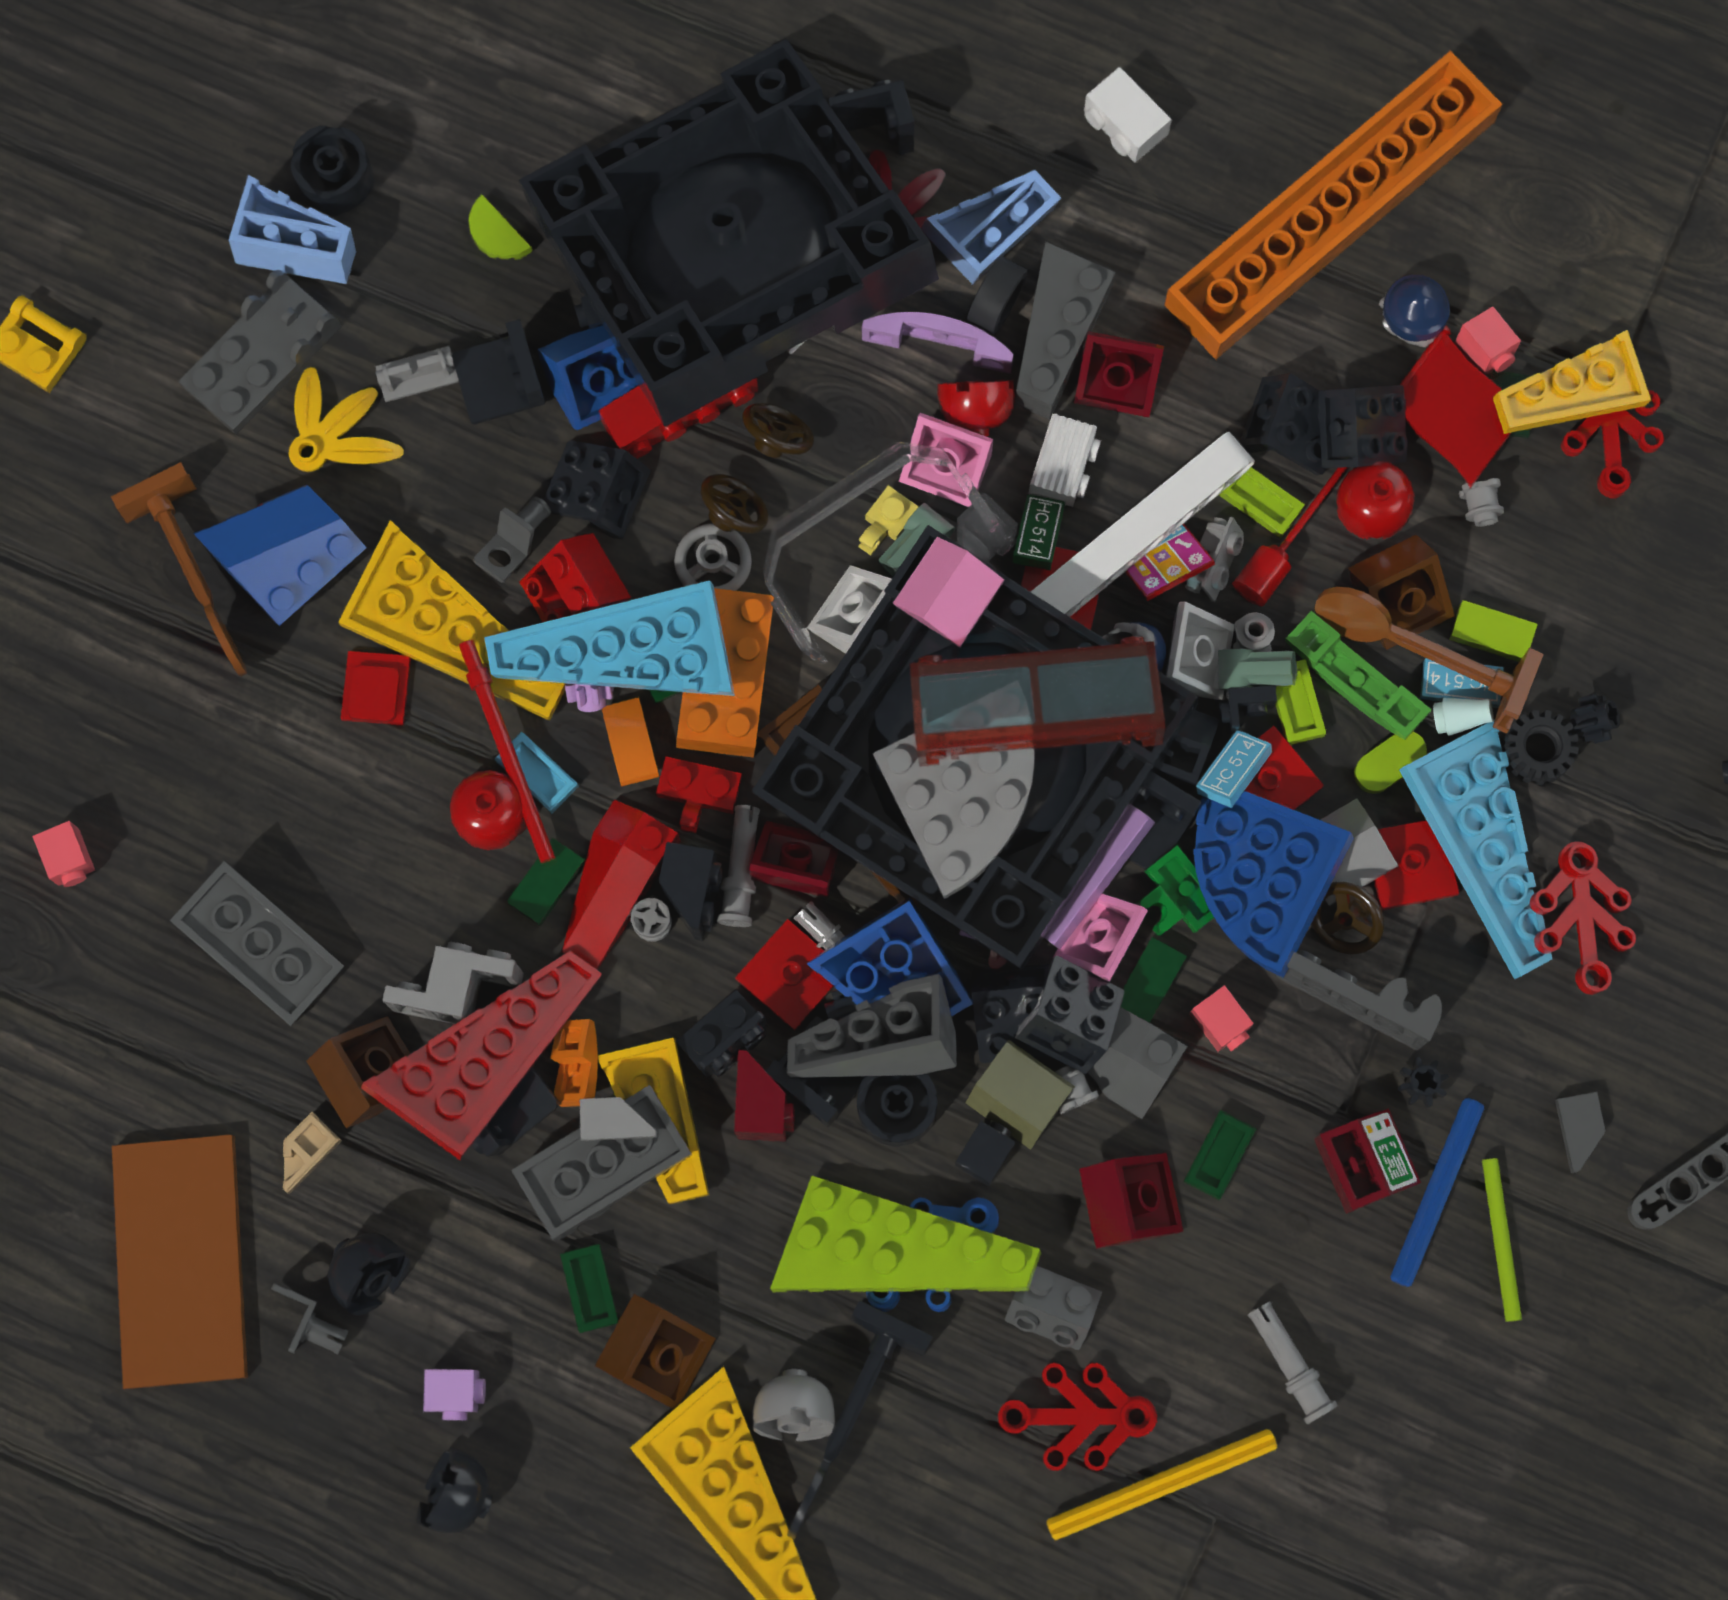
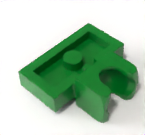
[1135,845,1214,935]

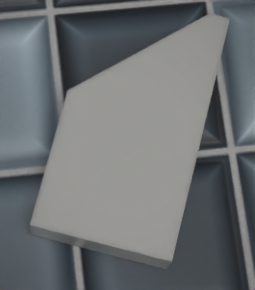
[580,1097,657,1141]

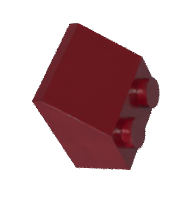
[734,1050,795,1142]
[1079,1153,1184,1249]

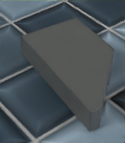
[1555,1092,1606,1173]

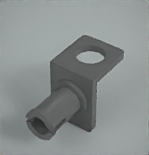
[474,497,551,582]
[271,1283,349,1355]

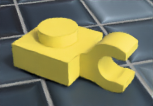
[859,485,919,555]

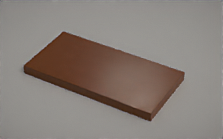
[112,1135,248,1389]

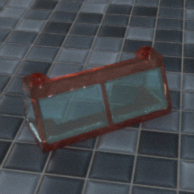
[910,637,1165,767]

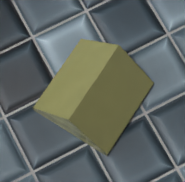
[966,1040,1075,1150]

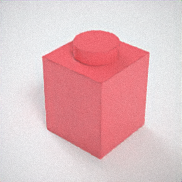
[1455,306,1521,375]
[32,821,96,887]
[1189,985,1254,1052]

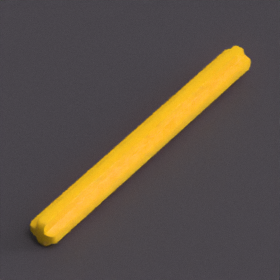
[1047,1429,1277,1540]

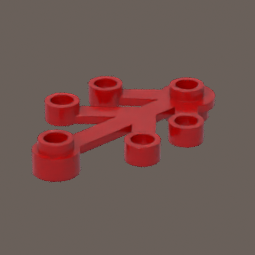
[1561,390,1664,498]
[1530,842,1636,995]
[998,1363,1157,1471]

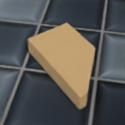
[283,1112,342,1194]

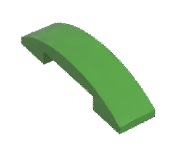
[1285,611,1432,740]

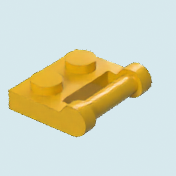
[0,295,87,393]

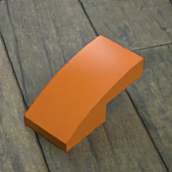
[602,697,659,787]
[550,1019,598,1107]

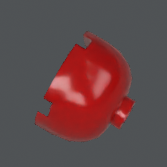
[937,380,1015,436]
[1336,462,1415,539]
[449,770,526,850]

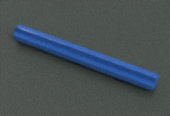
[1391,1098,1484,1287]

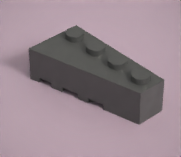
[1015,242,1116,420]

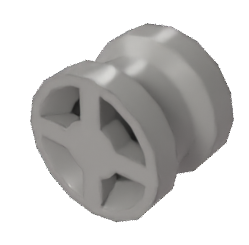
[631,898,672,942]

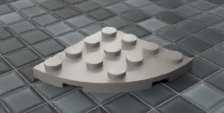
[873,683,1034,899]

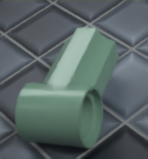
[879,503,955,577]
[1218,649,1297,690]

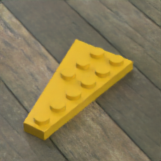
[338,520,566,721]
[630,1367,816,1600]

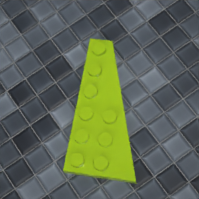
[770,1176,1041,1292]

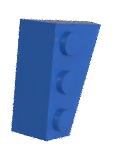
[193,484,367,626]
[807,897,973,1016]

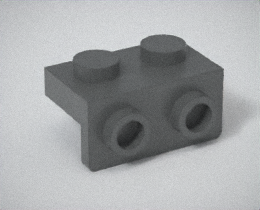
[1005,1266,1102,1350]

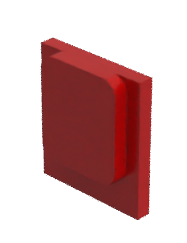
[341,651,411,725]

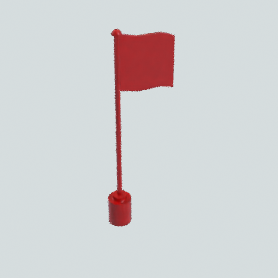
[1232,326,1512,606]

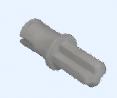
[793,901,845,950]

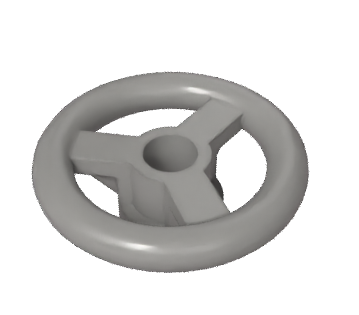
[674,524,752,591]

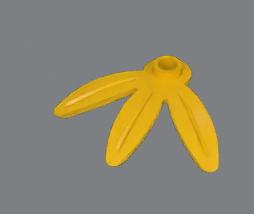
[289,367,404,472]

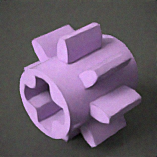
[565,684,614,712]

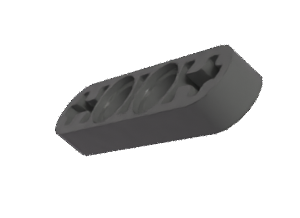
[1627,1133,1728,1230]

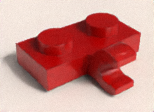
[656,756,742,833]

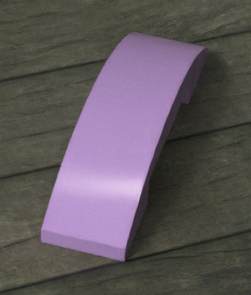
[862,312,1014,374]

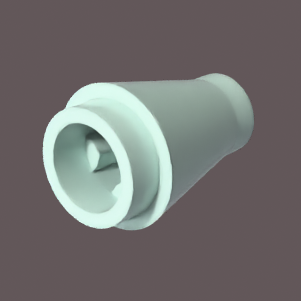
[1433,698,1494,736]

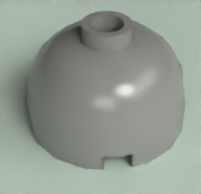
[753,1369,835,1441]

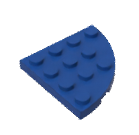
[1194,791,1354,978]

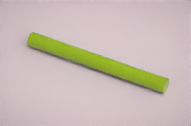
[1482,1158,1522,1322]

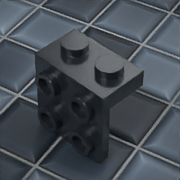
[471,1066,559,1156]

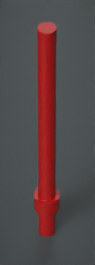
[459,640,556,863]

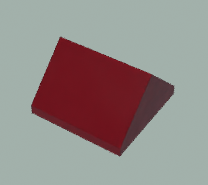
[1074,331,1164,418]
[749,821,840,898]

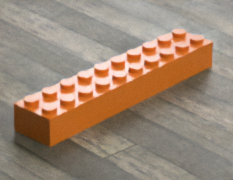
[1165,51,1503,360]

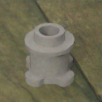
[1459,478,1504,527]
[1233,612,1275,652]
[1055,1066,1099,1114]

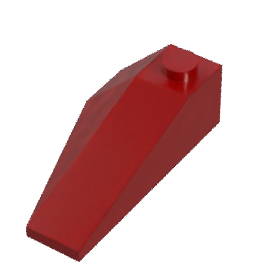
[562,800,681,970]

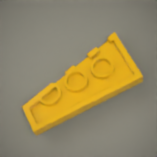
[1493,330,1651,434]
[598,1038,709,1204]

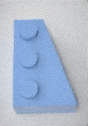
[921,170,1061,285]
[229,175,356,284]

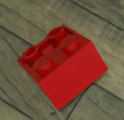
[519,533,631,622]

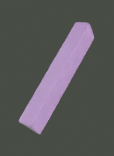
[1045,805,1155,949]

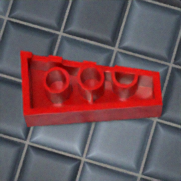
[599,378,758,459]

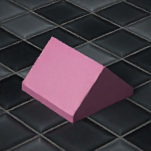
[899,413,993,508]
[893,537,1004,647]
[1053,894,1148,983]

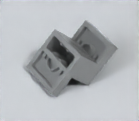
[382,942,524,1024]

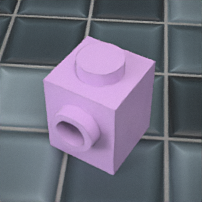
[424,1370,486,1420]

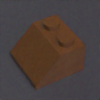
[1348,535,1455,650]
[306,1016,411,1129]
[595,1294,716,1409]

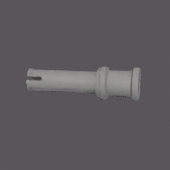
[716,805,760,927]
[1248,1301,1338,1424]

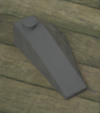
[787,974,956,1078]
[1087,1007,1187,1120]

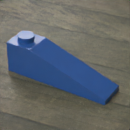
[537,325,639,430]

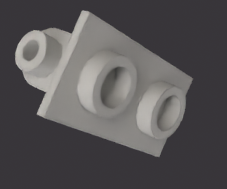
[375,346,459,402]
[1185,517,1244,602]

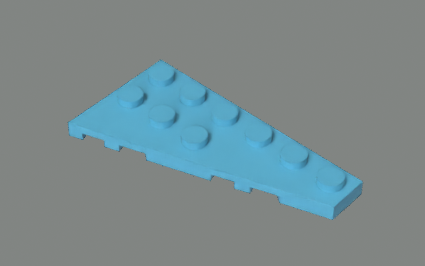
[484,580,735,696]
[1399,719,1552,979]

